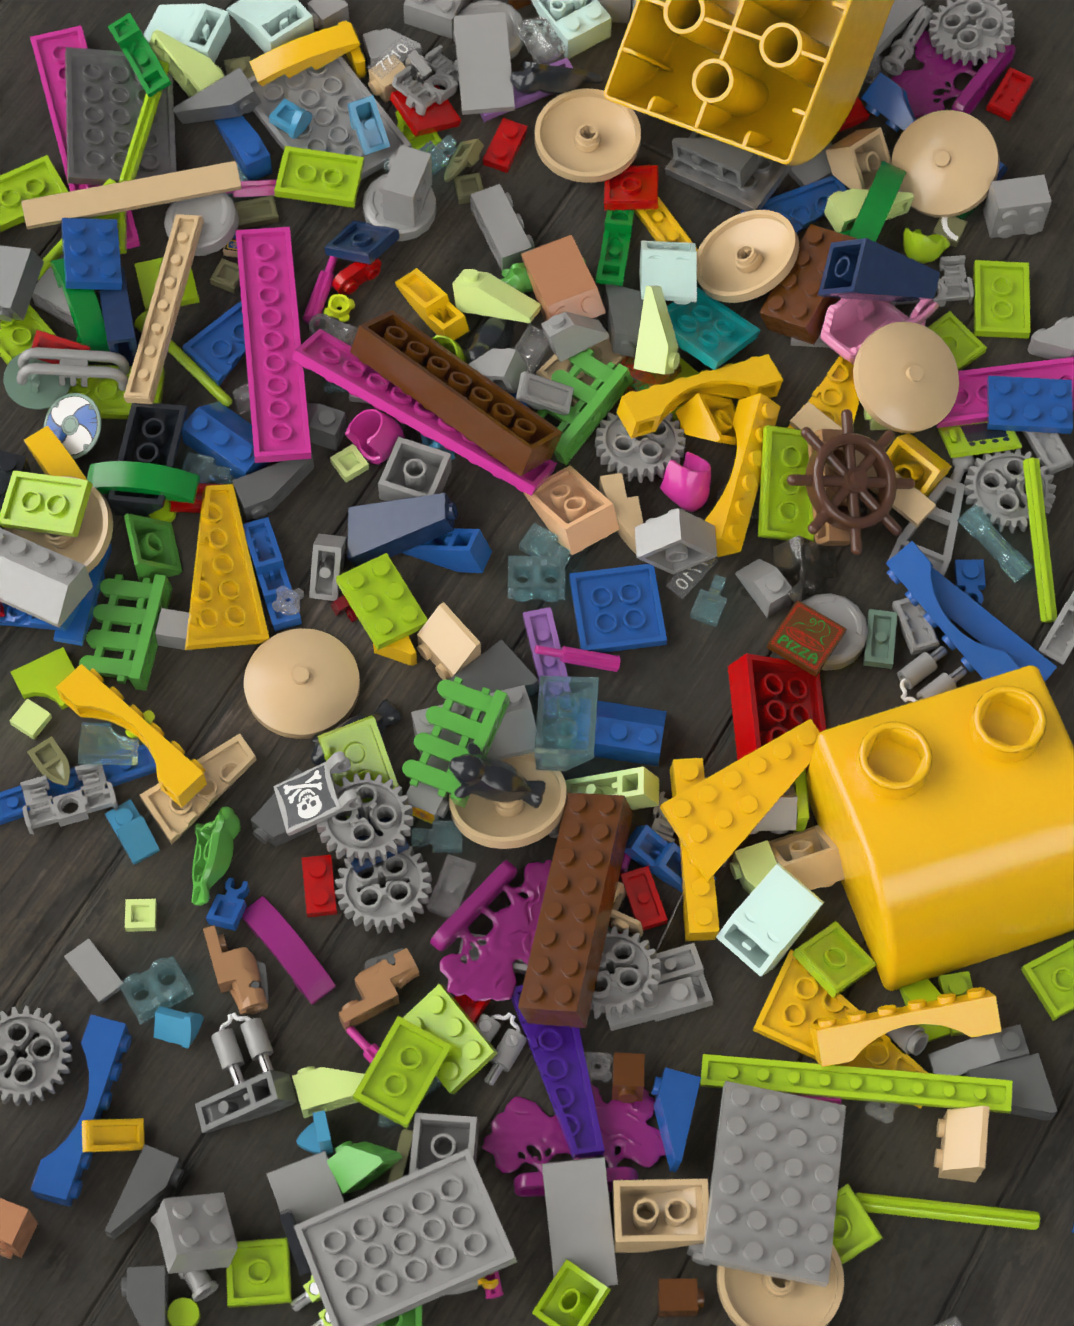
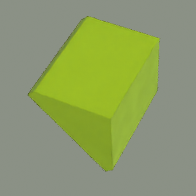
[532,1259,611,1326]

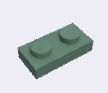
[863,609,898,669]

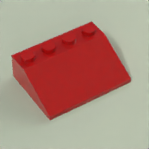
[728,653,826,775]

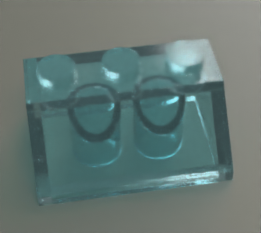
[534,676,599,771]

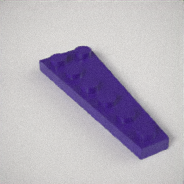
[511,985,605,1159]

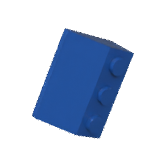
[182,401,271,479]
[572,698,667,766]

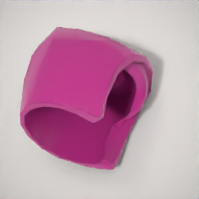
[345,409,405,464]
[660,452,711,512]

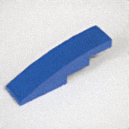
[243,517,302,632]
[54,543,112,646]

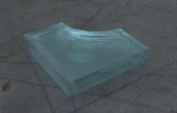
[78,722,139,765]

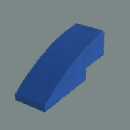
[625,825,717,893]

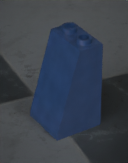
[818,238,940,302]

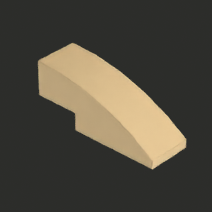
[599,473,643,555]

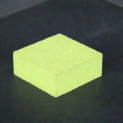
[330,444,369,483]
[10,698,52,740]
[125,899,157,932]

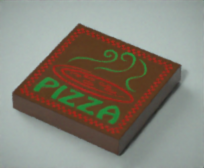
[767,600,847,677]

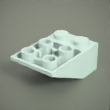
[226,0,314,53]
[531,0,612,59]
[144,4,231,63]
[639,241,697,305]
[716,863,824,977]

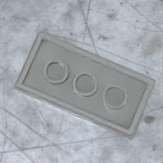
[453,12,515,115]
[542,1157,618,1286]

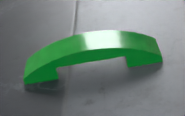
[108,13,172,98]
[848,161,907,242]
[596,210,634,286]
[50,258,110,364]
[87,461,200,503]

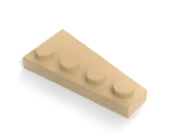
[140,733,256,844]

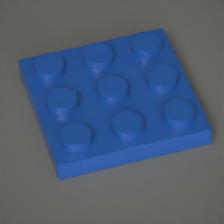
[569,564,667,653]

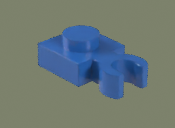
[954,560,986,606]
[206,877,250,931]

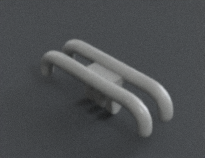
[16,347,130,391]

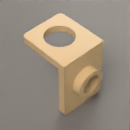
[609,882,643,937]

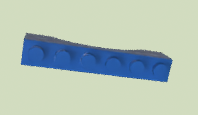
[861,72,1009,181]
[886,541,1020,681]
[31,1015,132,1207]

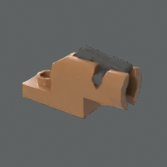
[203,925,269,1015]
[339,948,419,1031]

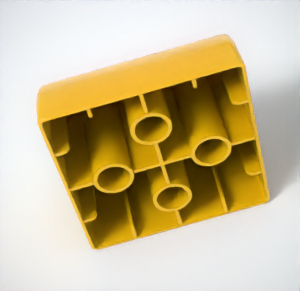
[604,0,894,166]
[806,665,1074,991]

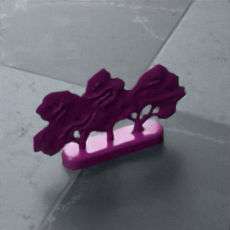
[891,31,1016,118]
[430,860,552,1001]
[482,1084,666,1197]

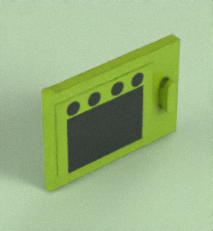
[938,422,1022,458]

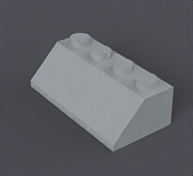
[0,528,93,628]
[411,685,541,772]

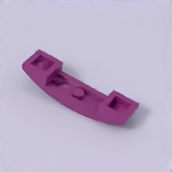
[242,896,336,1005]

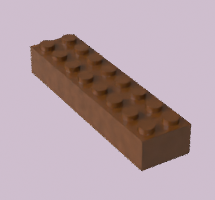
[350,310,563,476]
[518,793,633,1028]

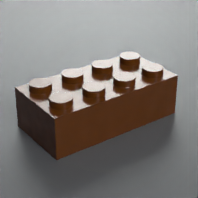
[759,224,857,345]

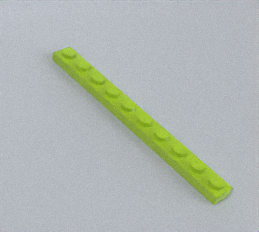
[700,1054,1013,1114]

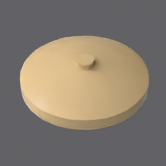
[535,88,641,183]
[891,110,999,218]
[696,210,799,303]
[853,322,959,433]
[4,476,113,573]
[244,628,360,739]
[449,752,567,849]
[717,1244,844,1326]

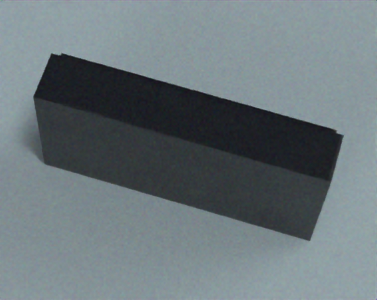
[279,1208,311,1276]

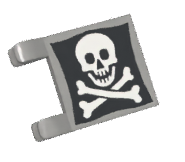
[273,751,363,836]

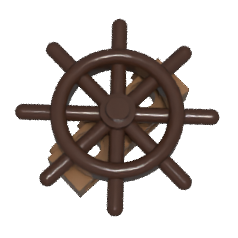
[787,409,915,555]

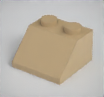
[825,127,891,190]
[417,602,481,680]
[768,825,844,890]
[934,1106,989,1182]

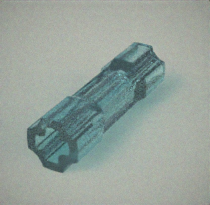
[958,504,1033,584]

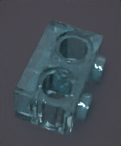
[508,556,565,602]
[119,956,193,1025]

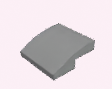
[655,943,713,1022]
[266,1151,344,1224]

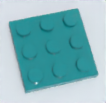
[667,287,760,370]

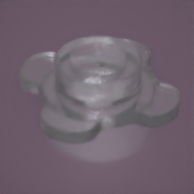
[272,586,304,615]
[585,1051,613,1083]
[865,1101,900,1124]

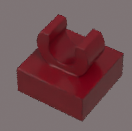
[330,595,358,622]

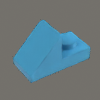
[347,95,390,155]
[105,799,160,865]

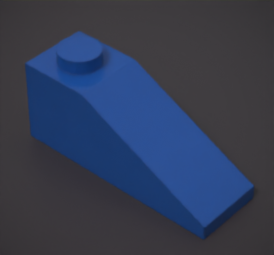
[215,115,272,181]
[402,528,492,573]
[651,1067,701,1173]

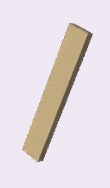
[790,401,936,527]

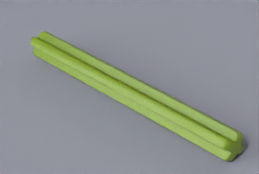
[119,60,170,182]
[1023,458,1057,623]
[855,1193,1040,1230]

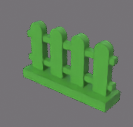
[536,348,633,465]
[79,574,173,691]
[402,677,510,808]

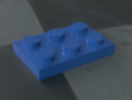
[61,218,122,290]
[987,376,1073,434]

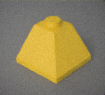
[675,393,737,445]

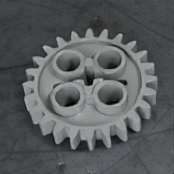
[929,0,1015,66]
[595,408,686,483]
[964,449,1056,533]
[316,773,413,866]
[335,846,432,933]
[590,926,661,1021]
[0,1006,73,1106]

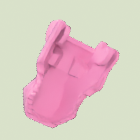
[820,298,939,364]

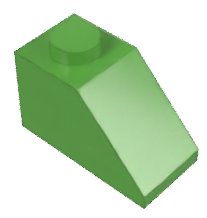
[326,1141,402,1194]

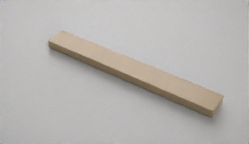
[21,161,242,230]
[124,214,204,404]

